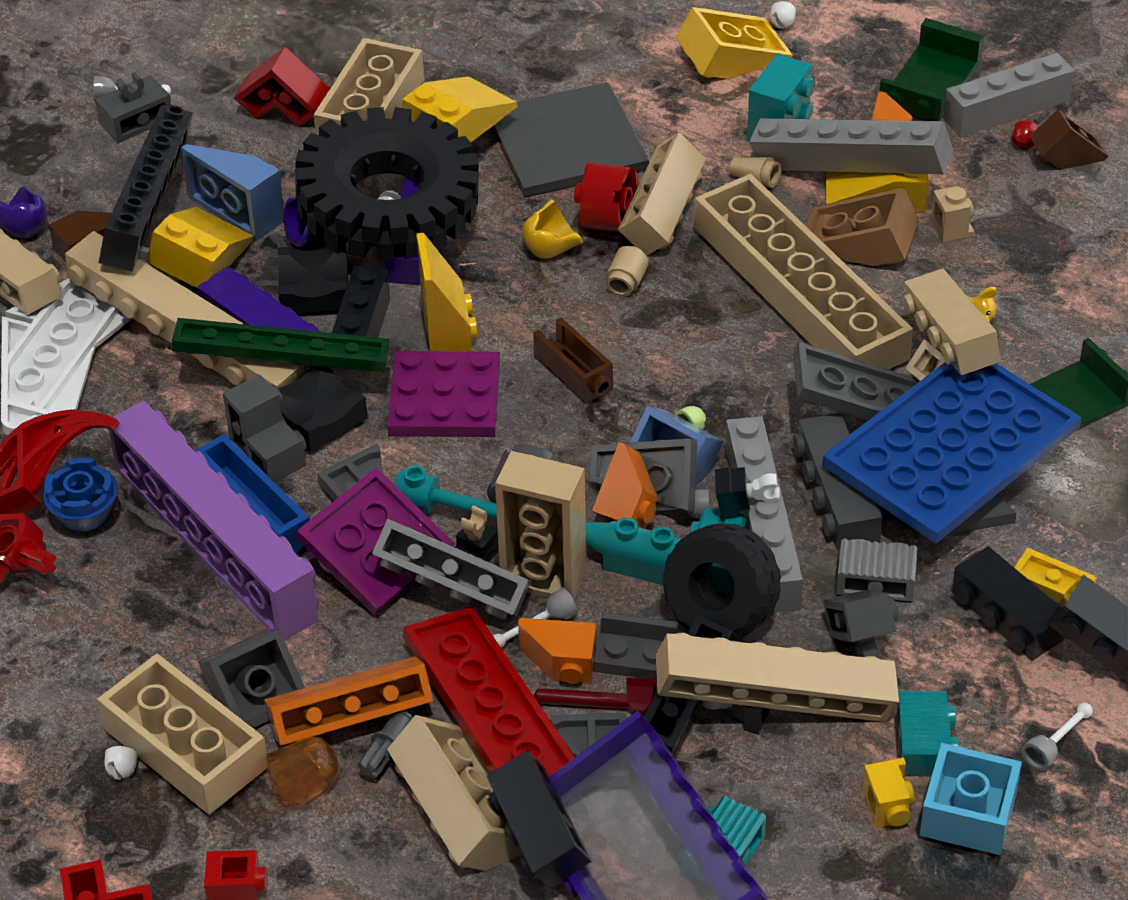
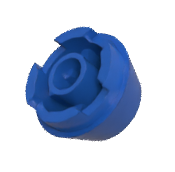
[43,458,117,532]

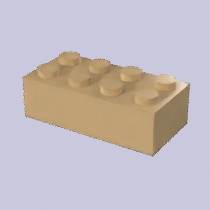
[314,38,424,135]
[495,451,587,600]
[97,653,269,815]

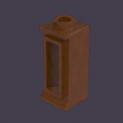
[533,318,613,404]

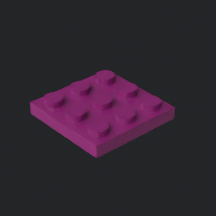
[387,351,500,437]
[295,467,455,616]

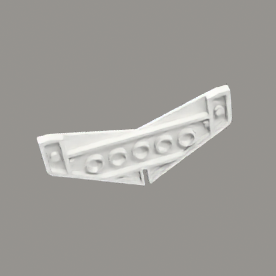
[1,246,180,436]

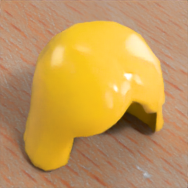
[522,199,583,259]

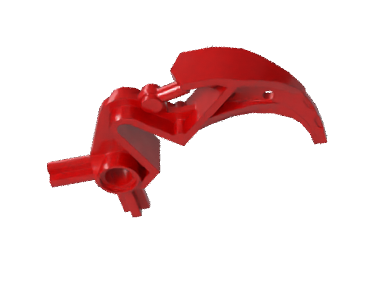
[0,409,120,585]

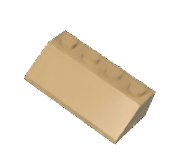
[387,715,523,871]

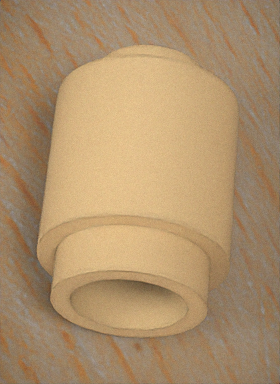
[606,246,649,297]

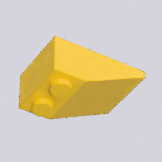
[676,7,793,79]
[402,76,517,143]
[825,171,929,213]
[146,206,254,288]
[417,233,477,351]

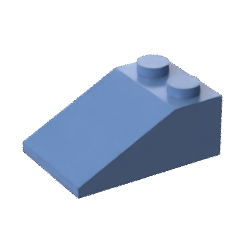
[181,144,284,241]

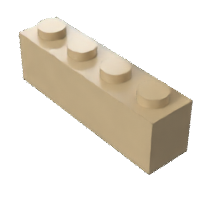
[618,132,706,256]
[0,228,62,315]
[902,268,1002,375]

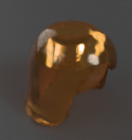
[266,737,339,808]

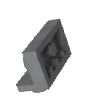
[594,612,679,679]

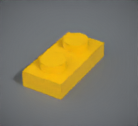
[1014,547,1097,603]

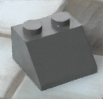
[198,629,305,728]

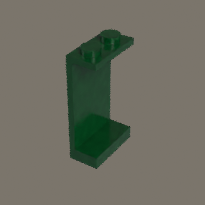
[879,18,984,121]
[1030,338,1128,431]

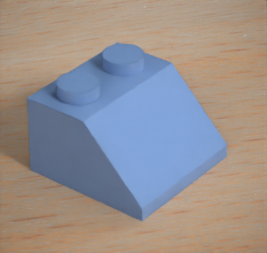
[630,406,724,487]

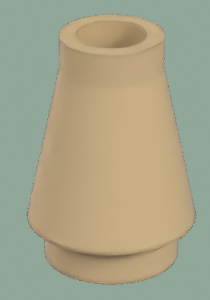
[730,157,781,189]

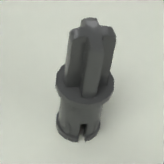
[358,710,413,779]

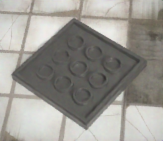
[492,82,649,197]

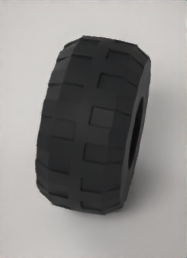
[662,523,781,641]

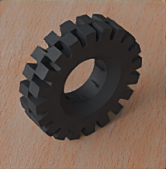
[295,107,479,260]

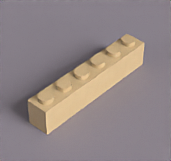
[656,633,899,722]

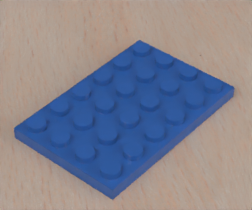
[822,362,1081,544]

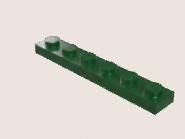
[172,318,390,373]

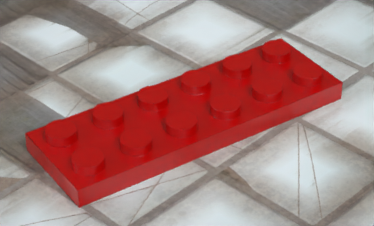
[403,606,575,776]

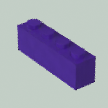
[197,267,320,369]

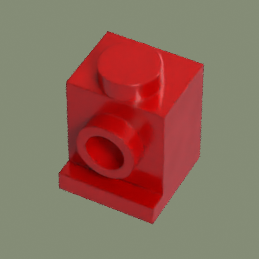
[204,850,267,900]

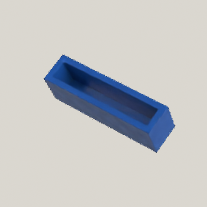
[194,434,310,556]

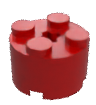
[574,162,639,233]

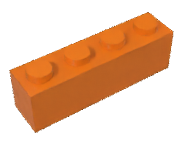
[264,656,433,746]

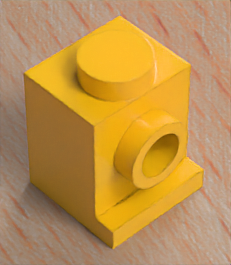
[862,758,915,828]

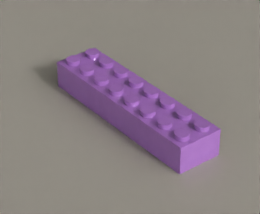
[108,400,319,641]

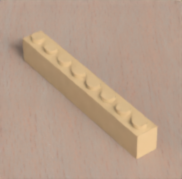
[65,231,305,388]

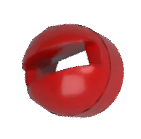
[1012,120,1038,149]

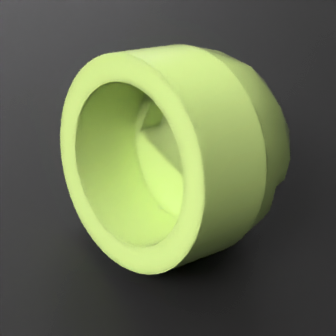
[675,406,706,429]

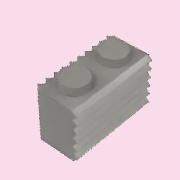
[836,538,917,602]

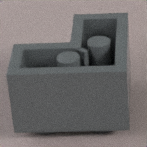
[223,374,306,483]

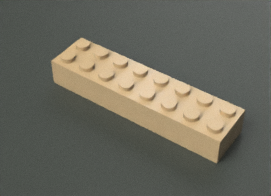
[694,173,913,370]

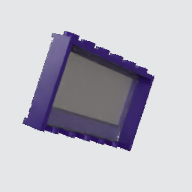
[550,711,769,900]

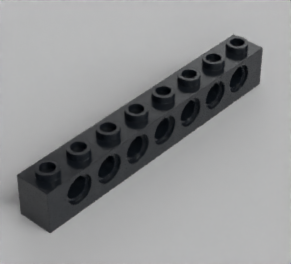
[98,104,193,272]

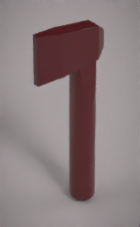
[534,677,657,713]

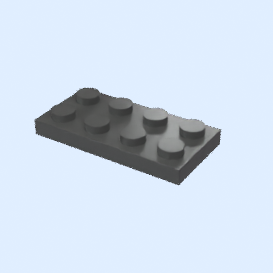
[793,342,920,420]

